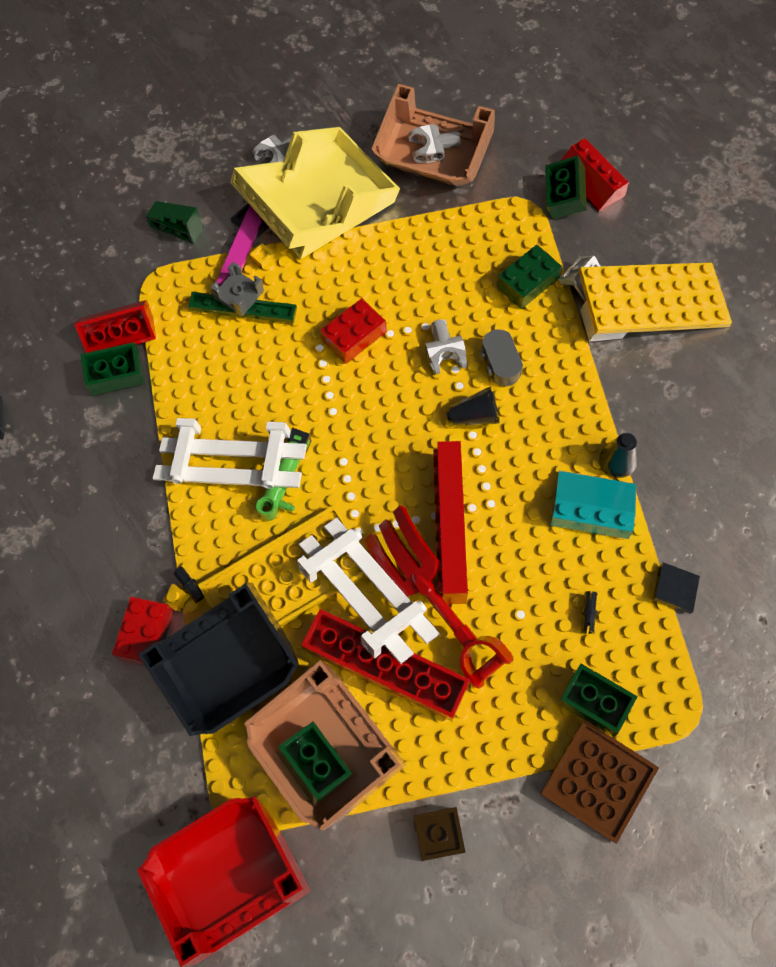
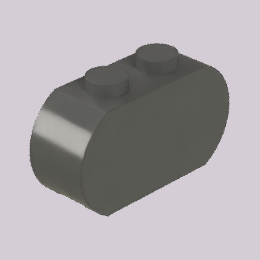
[479,329,523,386]

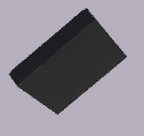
[653,562,700,614]

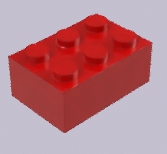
[320,298,387,364]
[112,597,174,666]

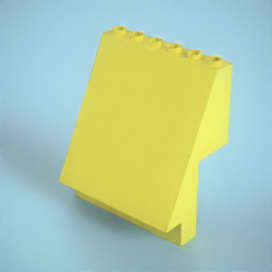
[230,127,400,259]

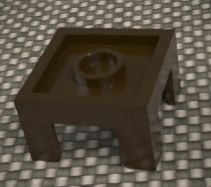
[414,807,466,862]

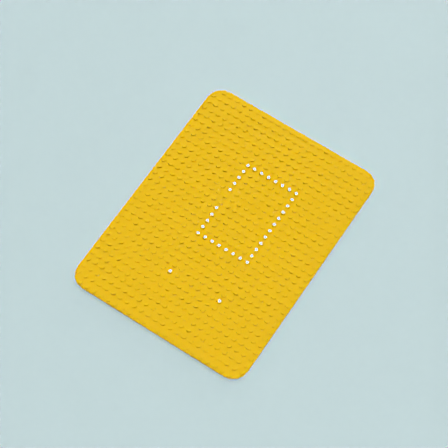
[139,196,703,831]

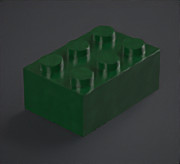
[545,155,587,219]
[497,244,562,310]
[80,342,145,396]
[557,663,638,737]
[276,721,352,806]

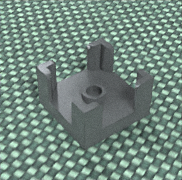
[211,262,264,316]

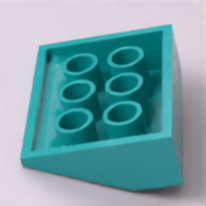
[550,471,636,539]

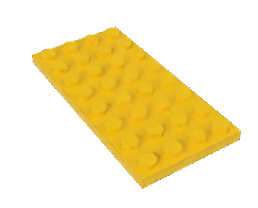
[578,263,732,334]
[198,505,366,627]

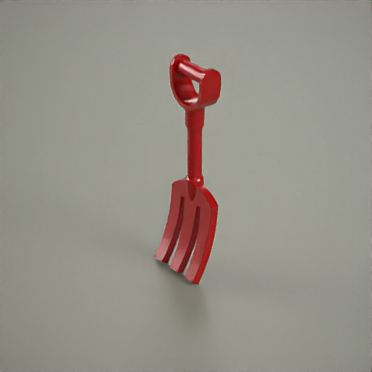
[365,505,514,689]

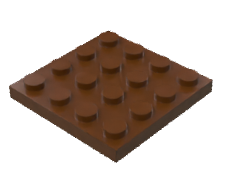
[540,719,659,844]

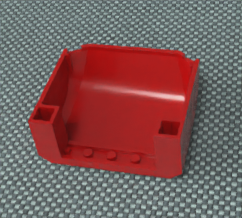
[137,797,311,967]

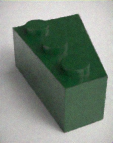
[145,201,204,244]

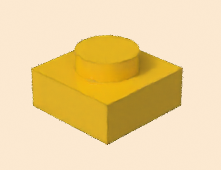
[250,243,275,268]
[162,583,190,611]

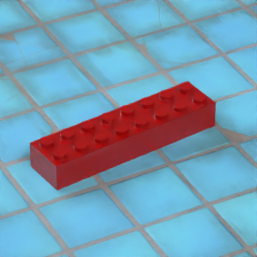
[433,441,468,604]
[301,609,470,722]

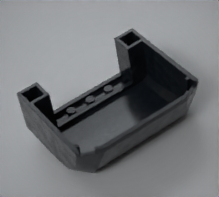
[138,582,299,736]

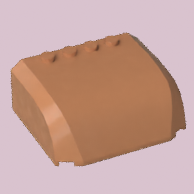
[371,84,495,186]
[244,660,406,831]

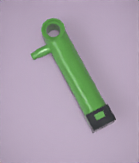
[256,427,312,521]

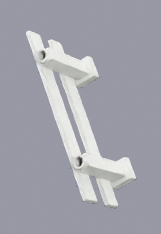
[153,418,307,489]
[297,518,439,664]

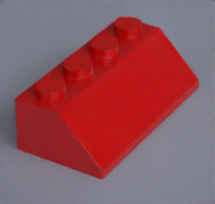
[560,138,629,212]
[74,300,156,353]

